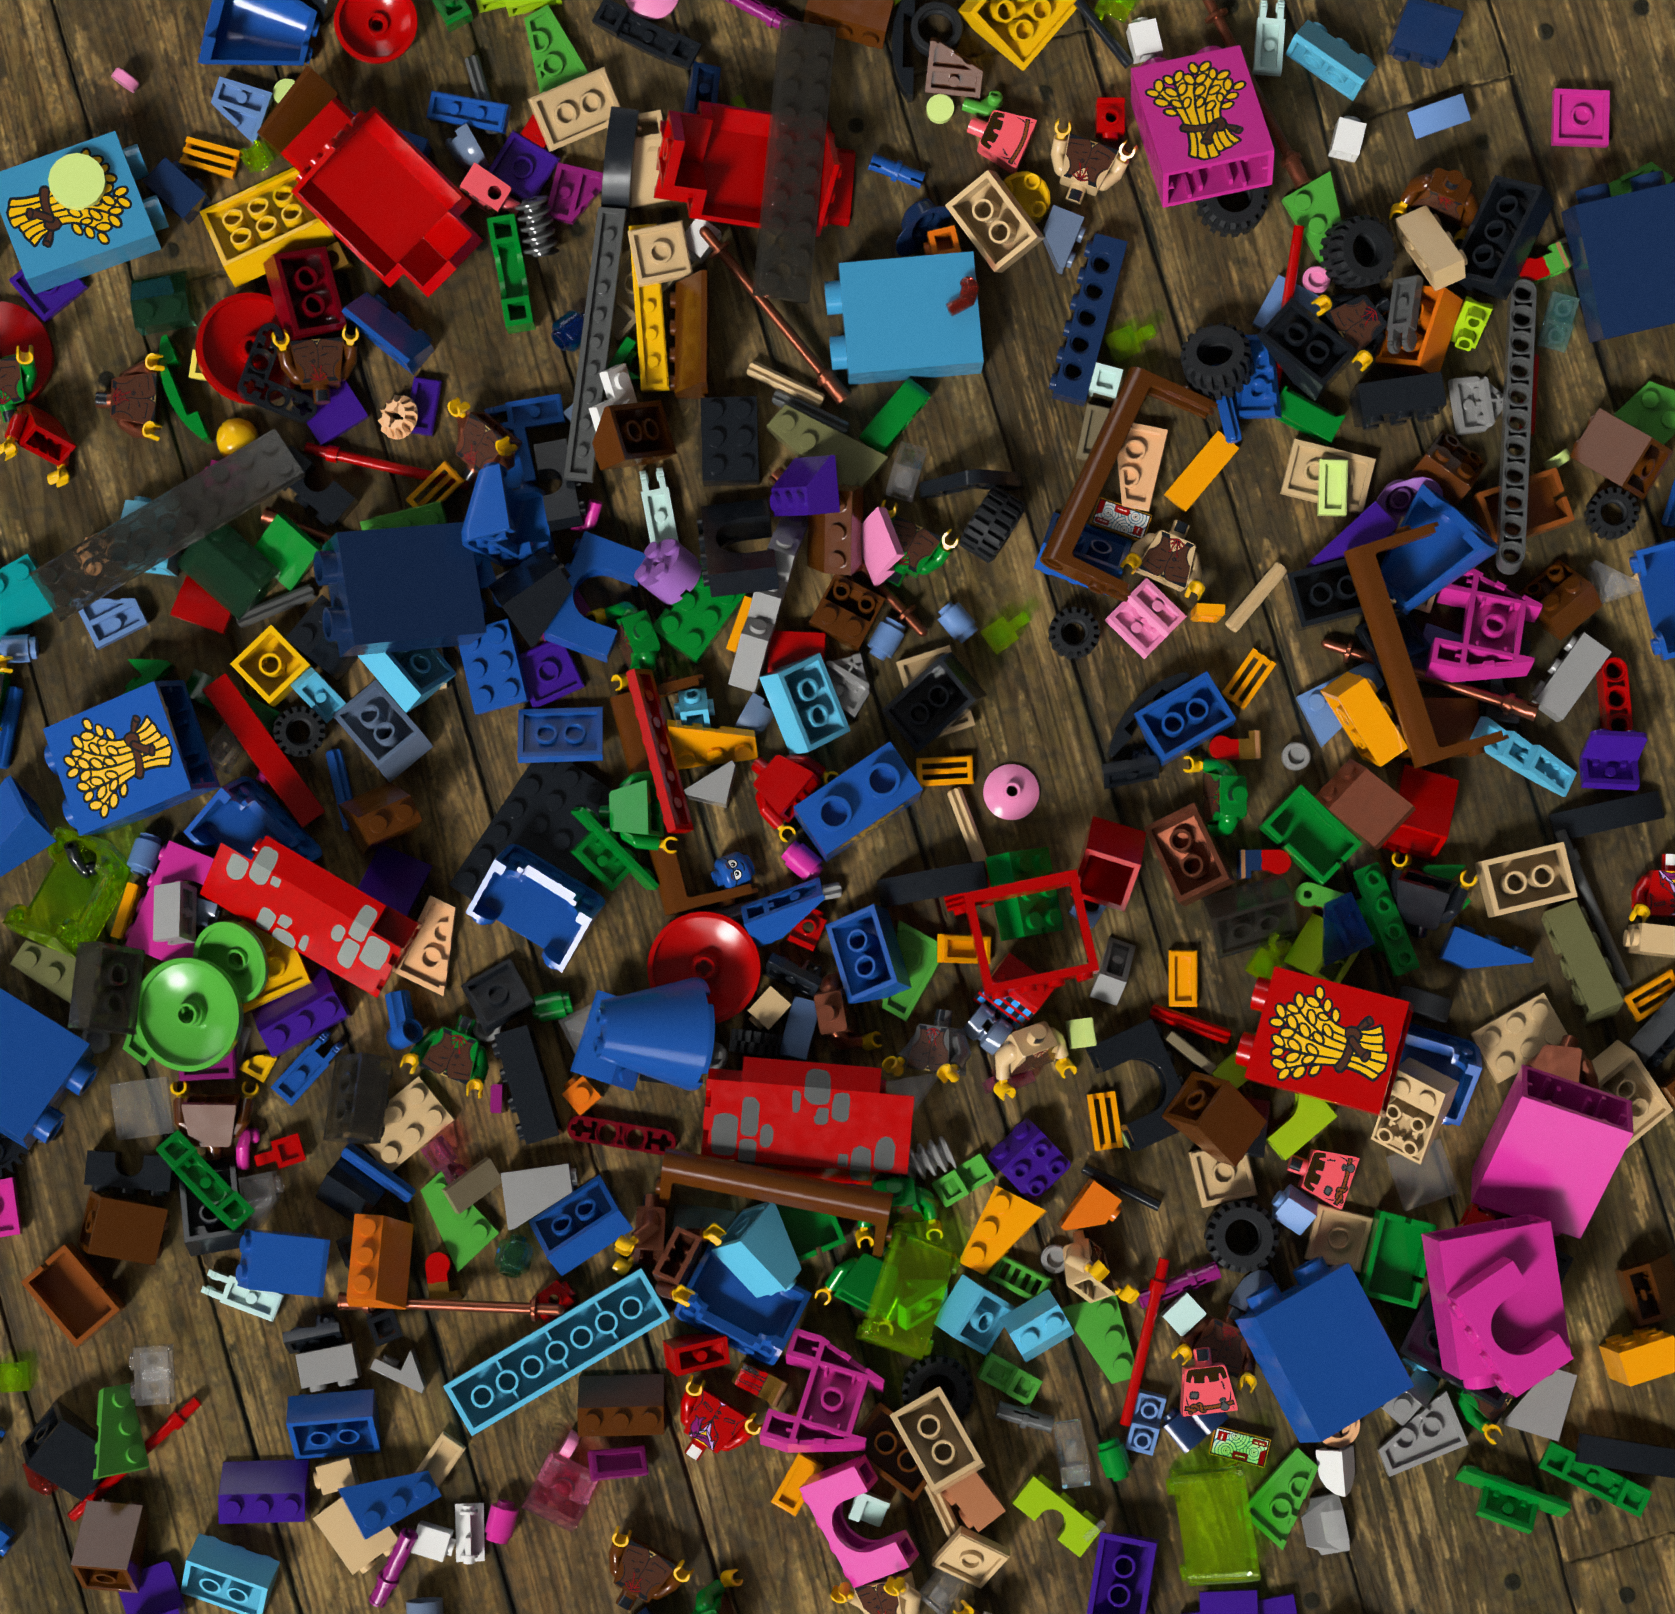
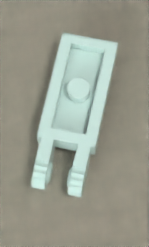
[1253,0,1286,77]
[639,467,679,544]
[201,1269,285,1322]

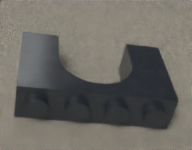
[697,498,779,597]
[1085,1019,1185,1152]

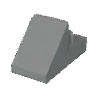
[370,1348,427,1393]
[1381,1368,1439,1427]

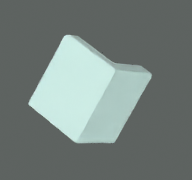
[1088,362,1123,398]
[1160,1291,1207,1336]
[848,1491,891,1527]

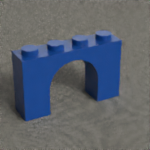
[544,531,646,663]

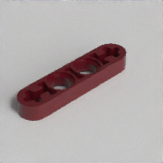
[567,1115,677,1155]

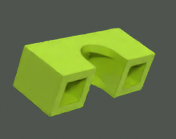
[1011,1473,1101,1557]

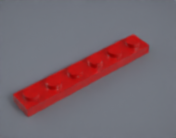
[626,668,694,833]

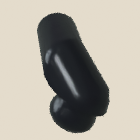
[64,840,98,879]

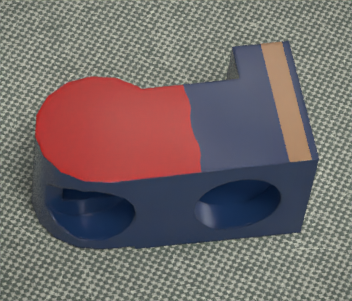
[1236,850,1291,880]

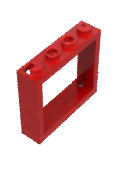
[963,869,1099,1000]

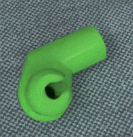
[962,91,1003,117]

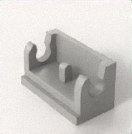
[153,881,197,945]

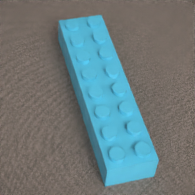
[443,1266,672,1436]

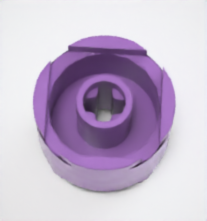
[634,539,702,604]

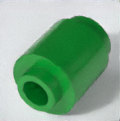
[531,989,574,1023]
[1097,1436,1133,1482]

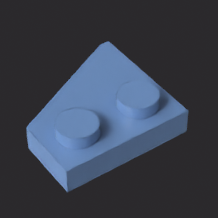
[211,76,274,146]
[73,598,149,650]

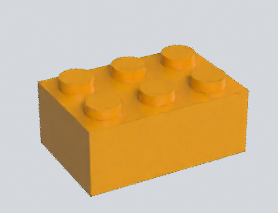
[1320,672,1408,767]
[1598,1325,1675,1387]

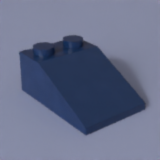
[1386,0,1464,69]

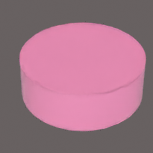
[111,68,140,93]
[1301,266,1331,295]
[558,1430,581,1460]

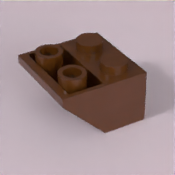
[1408,430,1487,507]
[1517,559,1603,641]
[809,574,885,653]
[1614,1253,1675,1327]

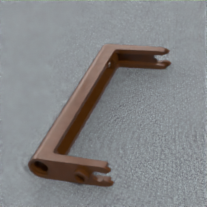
[1040,367,1218,602]
[1343,522,1509,769]
[610,674,759,916]
[655,1147,894,1257]

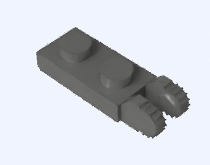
[1387,275,1423,354]

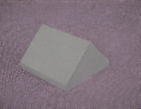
[684,761,737,808]

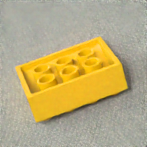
[957,0,1077,71]
[199,167,336,288]

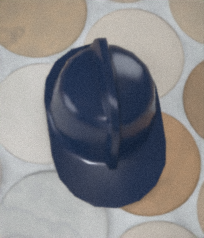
[895,198,951,256]

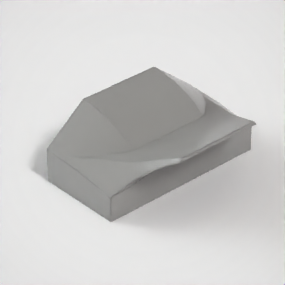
[1301,1493,1350,1555]

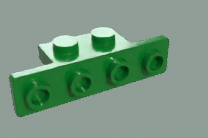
[571,807,659,891]
[1351,862,1420,977]
[1455,1465,1572,1534]

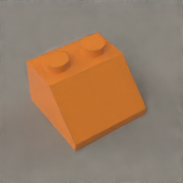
[1057,1178,1122,1231]

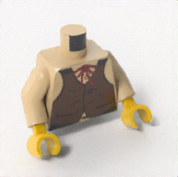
[1050,118,1138,205]
[1120,520,1205,601]
[993,1021,1077,1101]
[1062,1230,1140,1304]
[830,1571,921,1614]

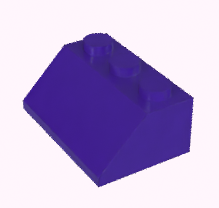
[770,455,840,517]
[251,967,352,1057]
[218,1459,310,1524]
[1087,1532,1160,1614]

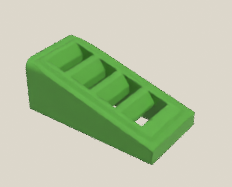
[988,1255,1054,1300]

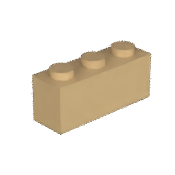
[1396,205,1468,291]

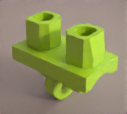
[1450,296,1493,351]

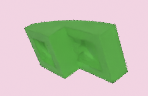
[931,1152,997,1208]
[976,1351,1043,1406]

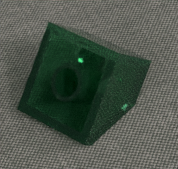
[130,271,197,336]

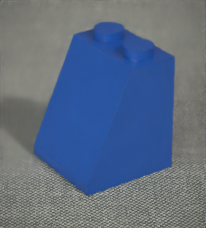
[0,775,56,877]
[236,1229,330,1297]

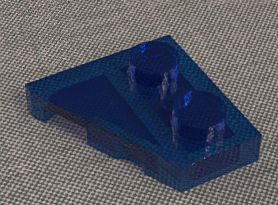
[1322,892,1375,966]

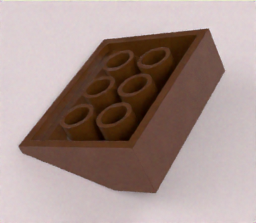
[670,270,710,399]

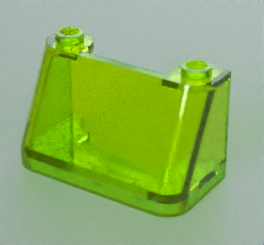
[2,827,132,960]
[855,1227,960,1360]
[1165,1460,1261,1587]

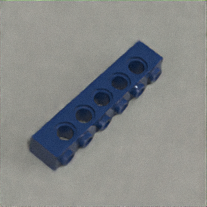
[1048,233,1128,407]

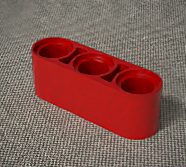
[1596,657,1633,732]

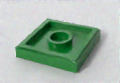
[249,512,323,591]

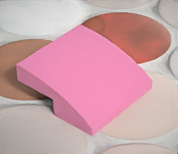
[862,507,905,586]
[1105,578,1187,659]

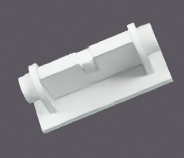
[455,1503,485,1564]

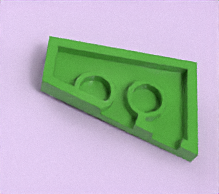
[524,5,589,93]
[1061,1295,1134,1384]

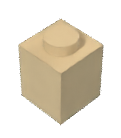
[748,986,791,1030]
[313,1455,360,1495]

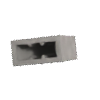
[501,1163,578,1230]
[1498,1365,1577,1442]

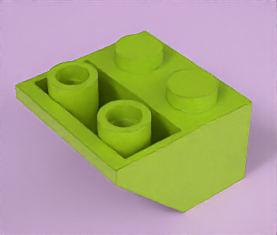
[1283,913,1365,983]

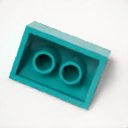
[0,554,62,641]

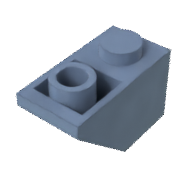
[1042,205,1087,274]

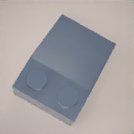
[332,680,433,782]

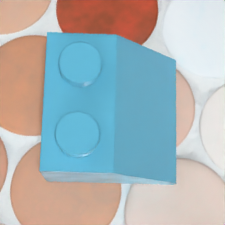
[932,1274,1016,1355]
[1000,1289,1074,1363]

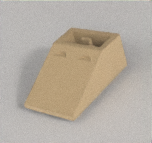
[606,110,670,208]
[1371,1057,1459,1165]

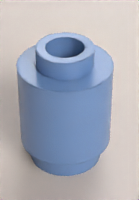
[938,601,978,644]
[867,617,905,661]
[0,634,39,663]
[127,833,162,877]

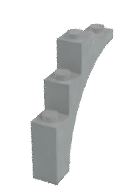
[728,515,808,692]

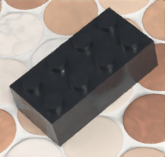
[1455,175,1554,300]
[491,1025,564,1145]

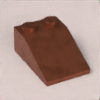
[1314,758,1416,850]
[1144,803,1236,907]

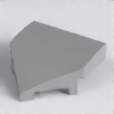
[1448,376,1512,436]
[825,653,869,719]

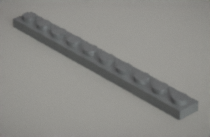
[564,207,627,483]

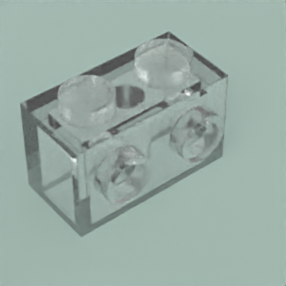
[129,1344,176,1406]

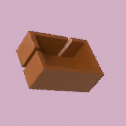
[1470,467,1575,543]
[21,1242,127,1348]

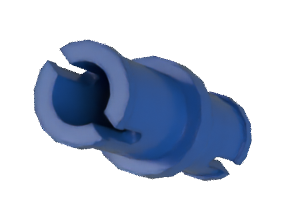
[868,153,926,189]

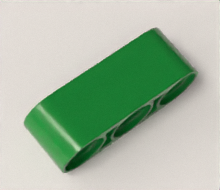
[859,377,932,454]

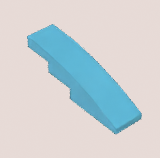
[1470,716,1577,797]

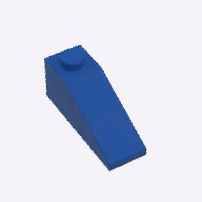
[740,877,825,948]

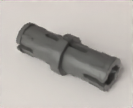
[995,1400,1055,1434]

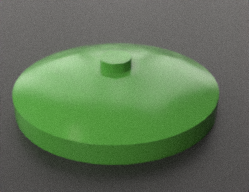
[134,957,244,1072]

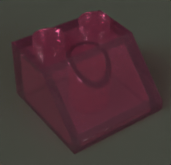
[521,1450,599,1533]

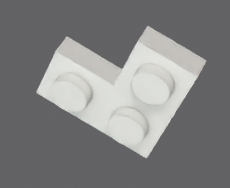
[589,363,638,431]

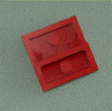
[170,565,246,635]
[768,631,827,673]

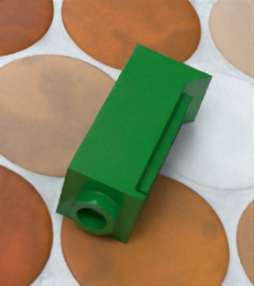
[1275,386,1346,447]

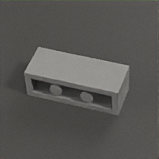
[1530,632,1611,722]

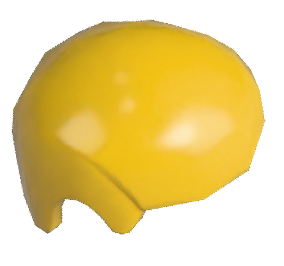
[216,418,259,464]

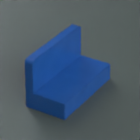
[504,425,538,489]

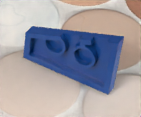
[1233,335,1282,419]
[337,1471,442,1540]

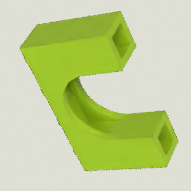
[1211,1032,1337,1160]

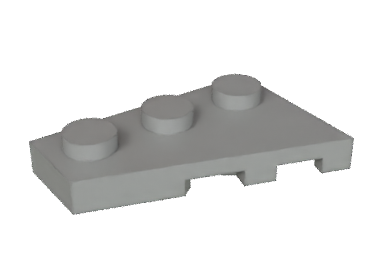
[1377,1390,1468,1477]

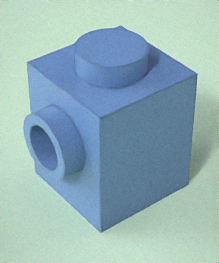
[1271,1184,1318,1235]

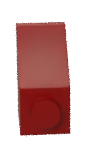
[662,1334,730,1376]

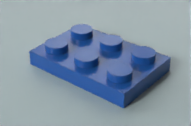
[459,619,530,715]
[517,707,603,763]

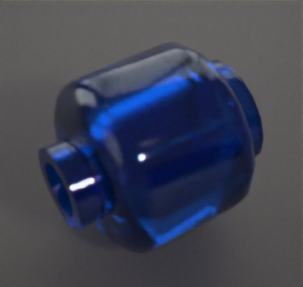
[551,310,585,352]

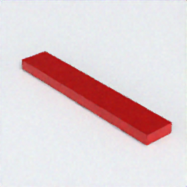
[202,673,325,828]

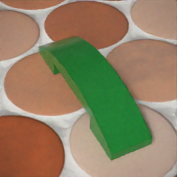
[159,334,213,444]
[156,1130,255,1231]
[1537,1441,1652,1518]

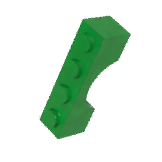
[487,214,536,334]

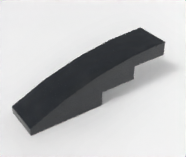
[1575,1433,1675,1478]

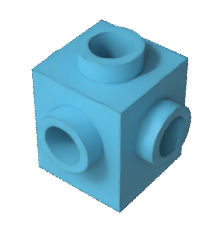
[674,688,715,728]

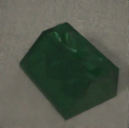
[176,516,281,620]

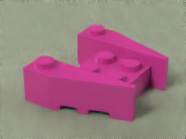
[1424,568,1543,683]
[760,1328,885,1453]

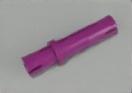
[724,0,802,38]
[1138,1261,1222,1309]
[368,1528,418,1608]

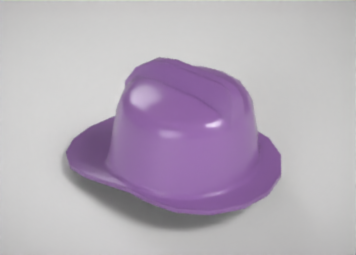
[1377,477,1443,525]

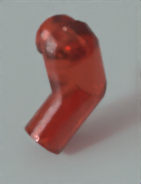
[946,276,979,316]
[22,1463,59,1496]

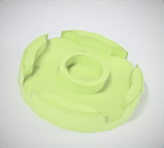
[48,153,107,211]

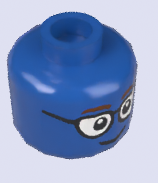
[711,851,755,890]

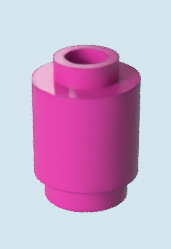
[781,840,824,881]
[485,1499,519,1544]

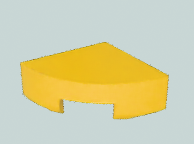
[239,1054,279,1083]

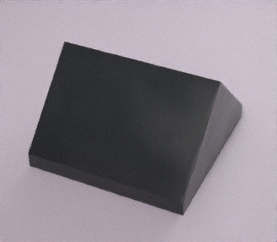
[315,1156,388,1223]

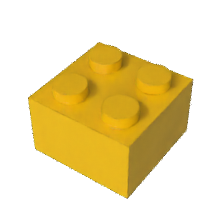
[230,625,315,708]

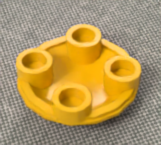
[1003,171,1050,224]

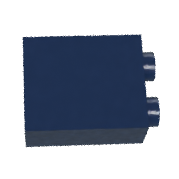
[1561,170,1675,343]
[313,522,487,657]

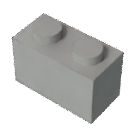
[295,1341,362,1392]

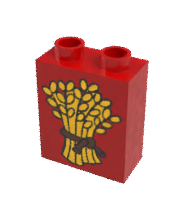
[1235,966,1415,1118]

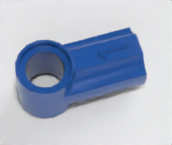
[385,990,423,1050]

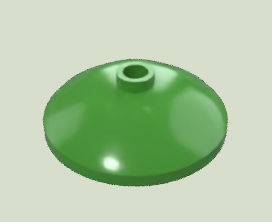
[193,920,269,1004]

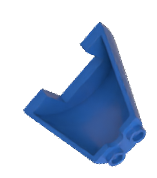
[197,0,320,66]
[1380,484,1498,615]
[593,977,715,1091]

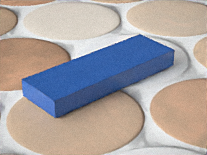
[426,91,512,134]

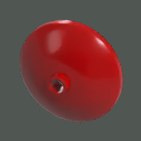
[334,0,418,64]

